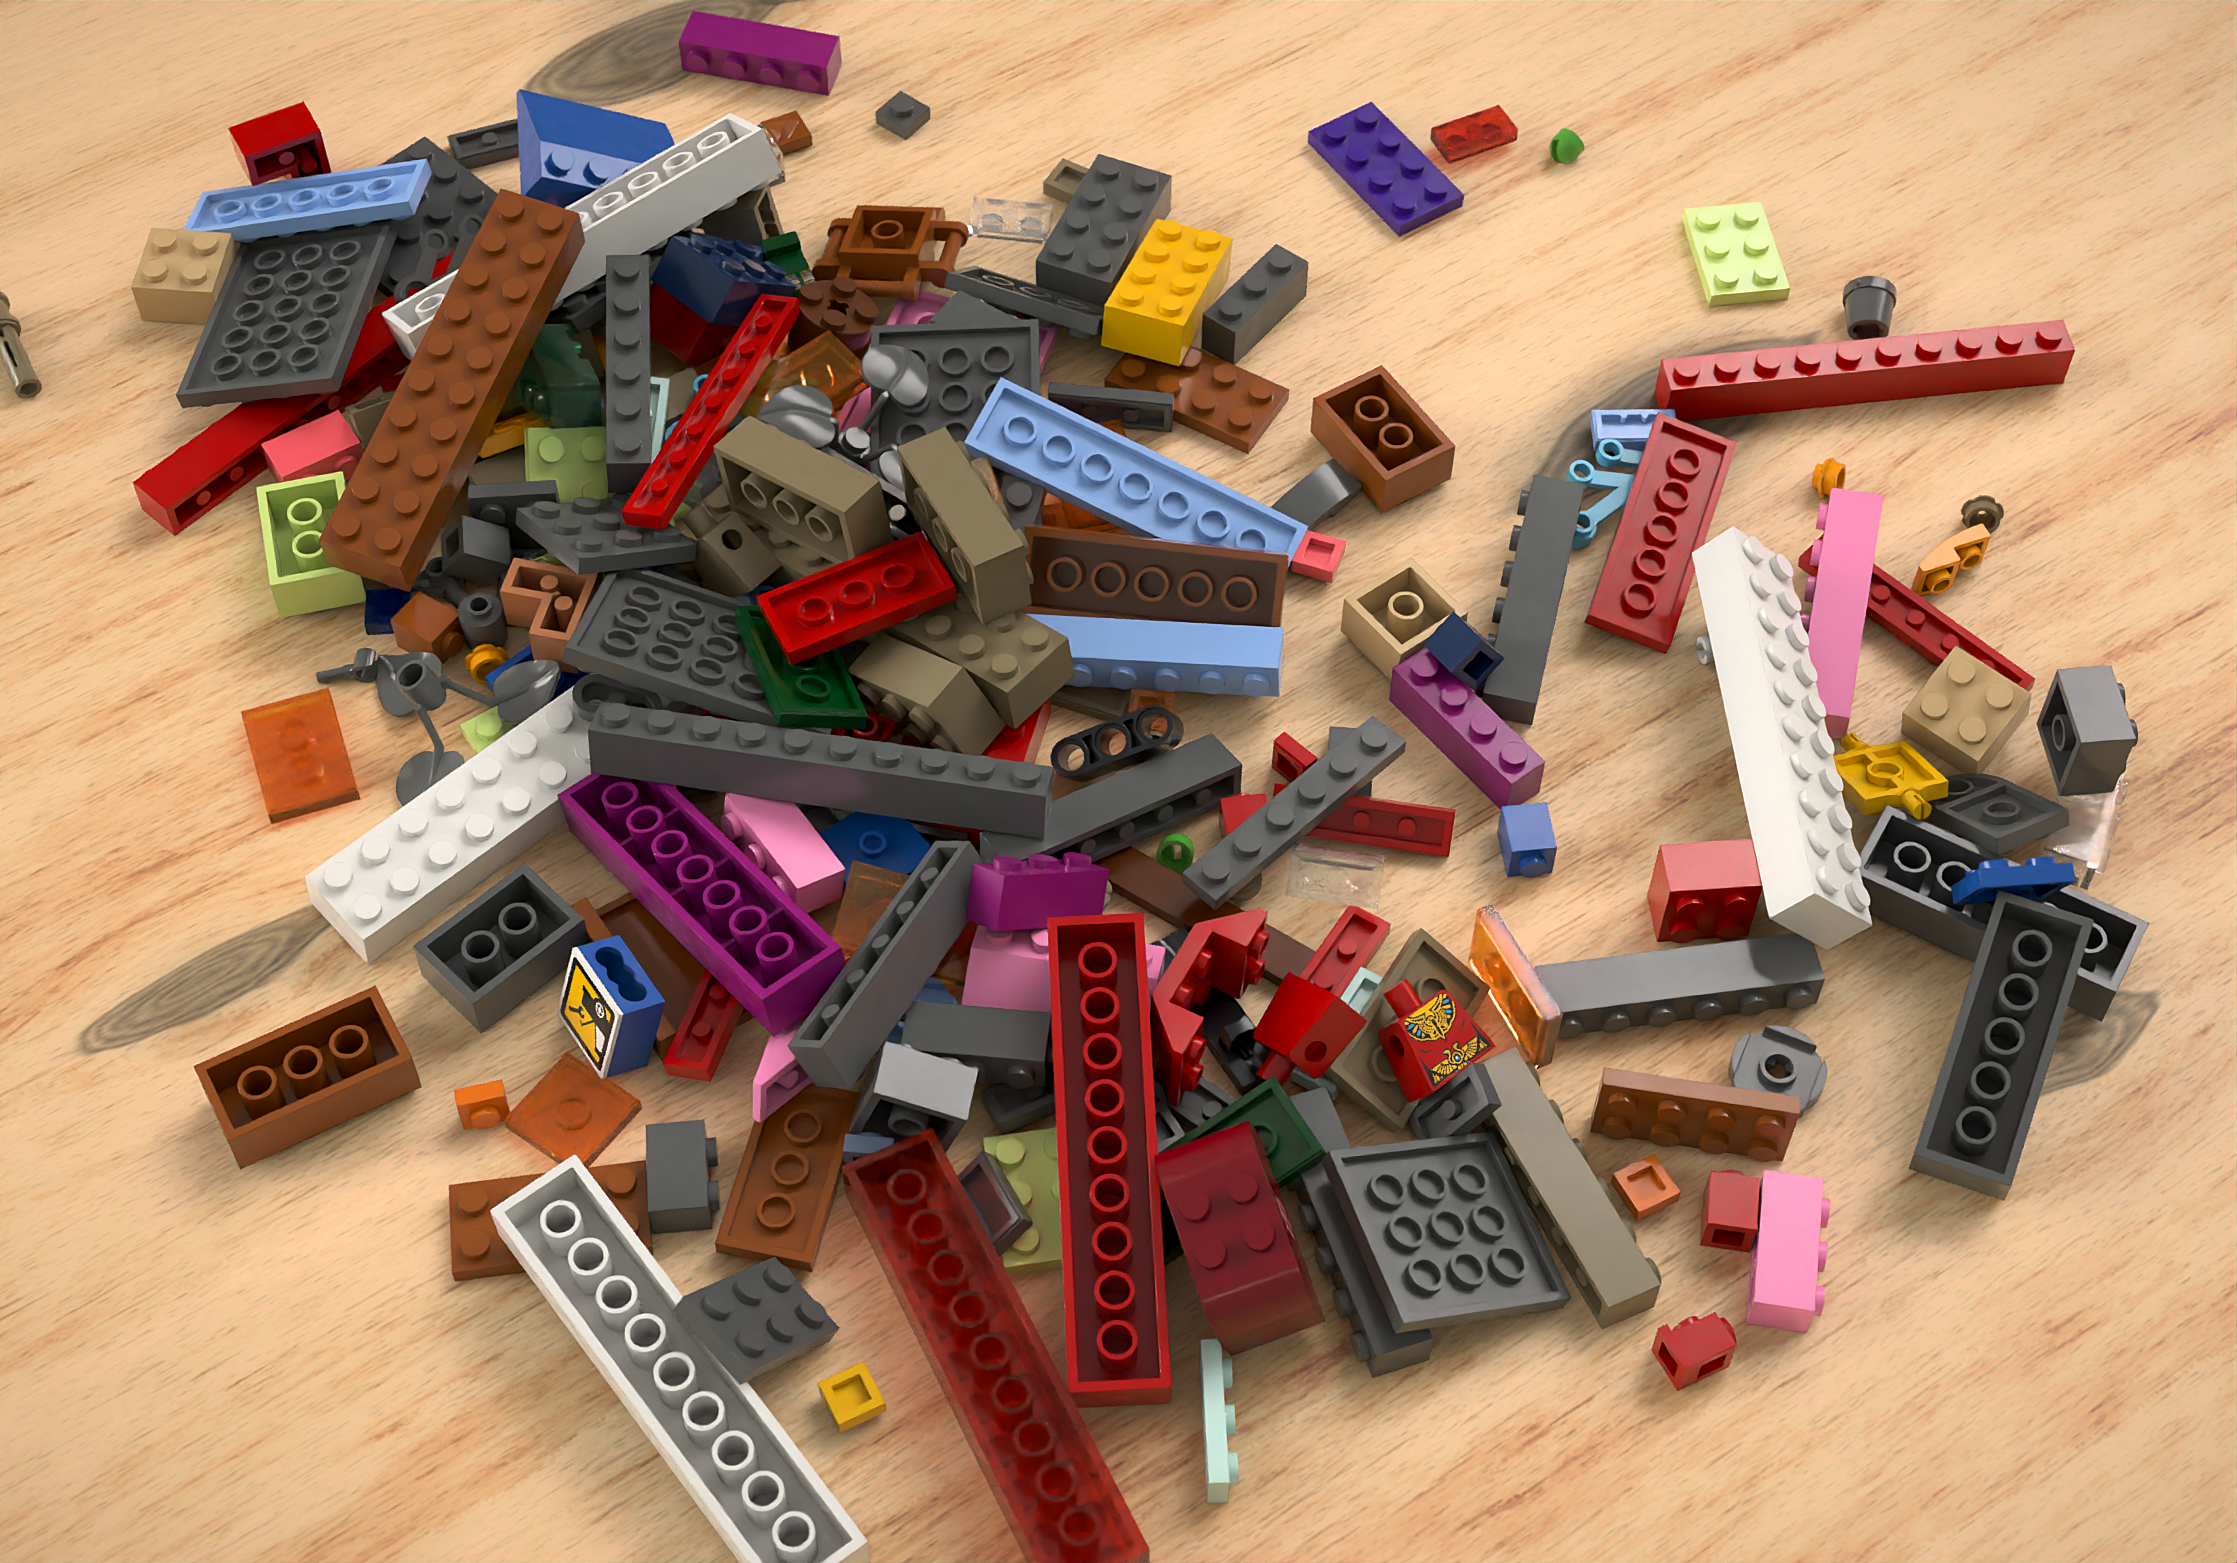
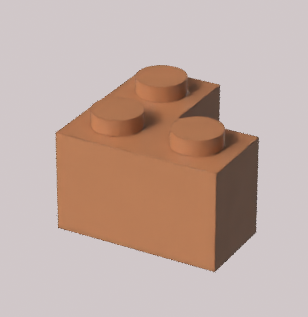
[500,558,601,674]

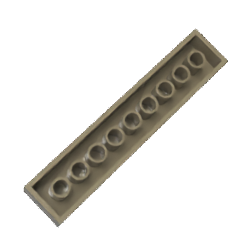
[692,483,1075,729]

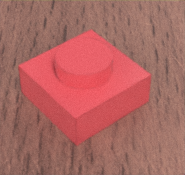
[1291,530,1346,583]

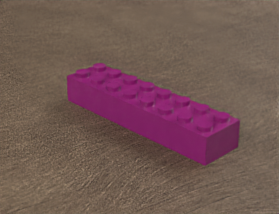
[557,773,846,1037]

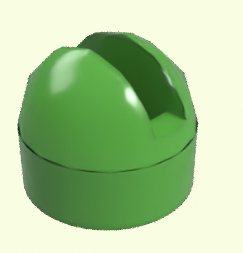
[1549,128,1584,163]
[1156,833,1195,873]

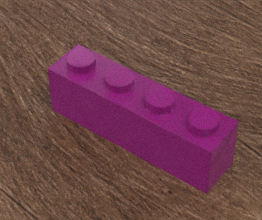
[679,11,842,96]
[1389,647,1545,810]

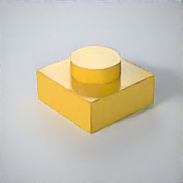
[818,1361,887,1433]

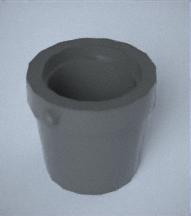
[1842,276,1897,340]

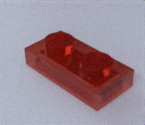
[1430,105,1518,164]

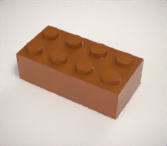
[193,985,422,1169]

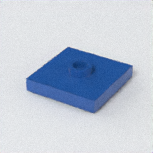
[819,812,931,911]

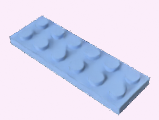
[183,159,432,243]

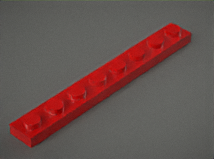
[621,294,800,530]

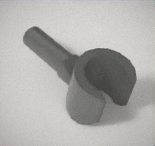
[316,648,377,683]

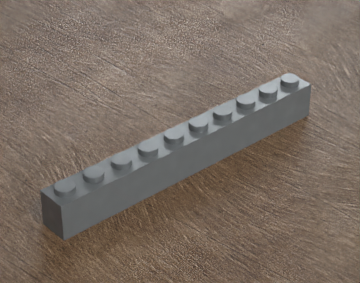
[588,702,1054,839]

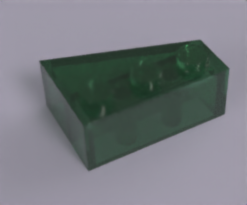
[516,323,602,429]

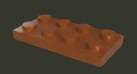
[1105,346,1289,454]
[1590,1067,1801,1162]
[715,1083,858,1272]
[449,1160,654,1281]

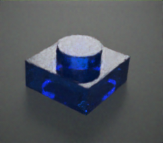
[364,588,413,635]

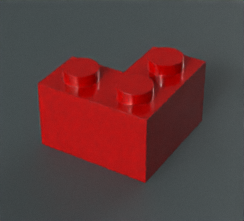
[228,101,332,187]

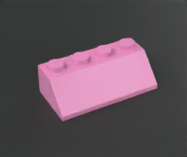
[961,924,1166,1013]

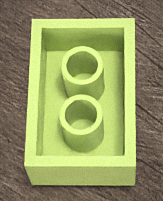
[256,471,368,618]

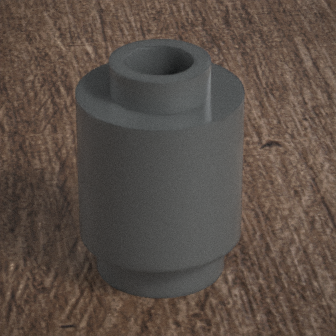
[458,592,508,650]

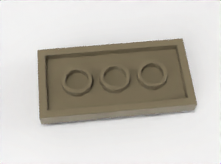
[1323,928,1491,1133]

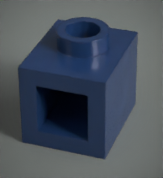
[1423,611,1505,691]

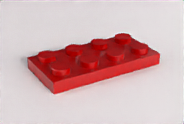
[756,531,958,666]

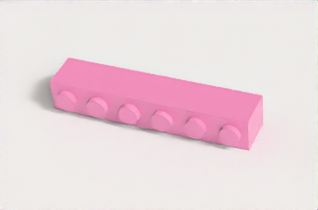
[1801,488,1884,739]

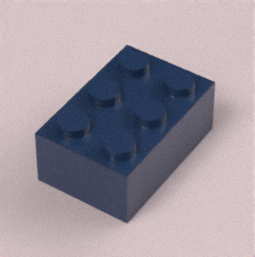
[650,235,797,326]

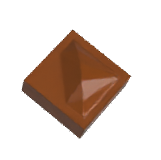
[760,110,813,157]

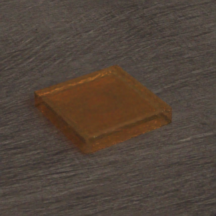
[503,1052,642,1168]

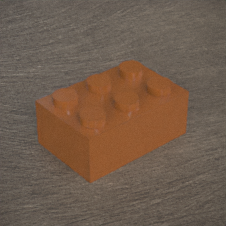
[1310,365,1455,513]

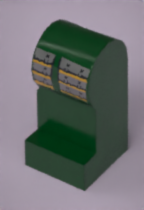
[761,231,815,298]

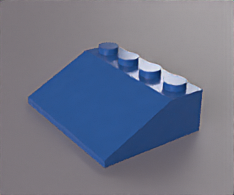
[516,89,675,208]

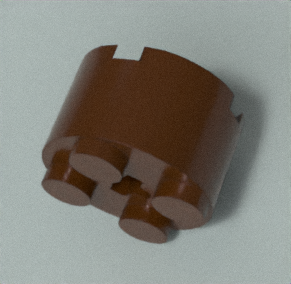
[788,276,880,372]

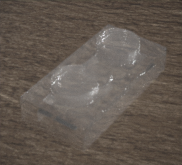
[968,197,1053,244]

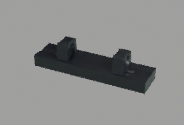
[1150,927,1270,1096]

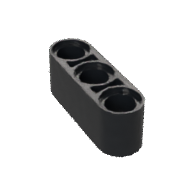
[1050,705,1184,782]

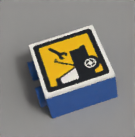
[557,935,665,1080]

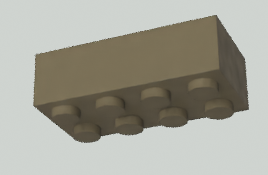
[713,416,893,564]
[897,427,1034,625]

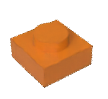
[454,1079,512,1130]
[1610,1154,1681,1221]

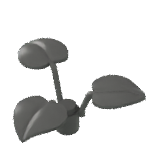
[757,345,929,492]
[377,652,561,806]

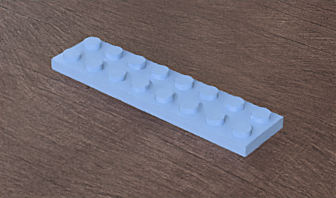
[964,377,1308,567]

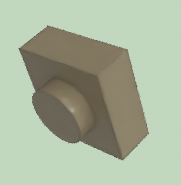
[1043,158,1089,204]

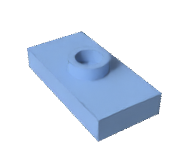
[1590,409,1676,451]

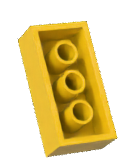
[1101,219,1233,366]

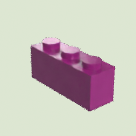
[966,852,1109,931]

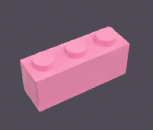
[721,793,846,913]
[1746,1170,1830,1333]

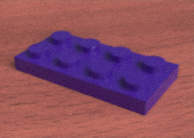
[1308,101,1464,237]

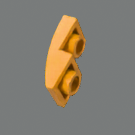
[1911,523,1991,597]

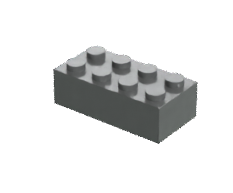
[1036,153,1172,306]

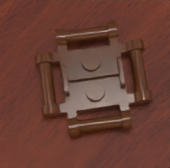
[811,205,970,302]

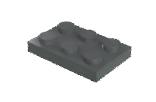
[673,1256,840,1385]

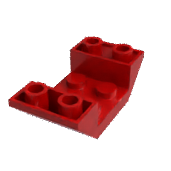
[1150,908,1270,1106]

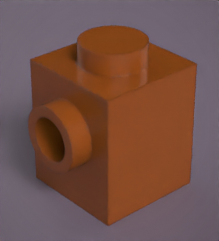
[391,591,465,664]

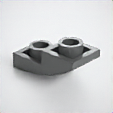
[1270,458,1363,531]

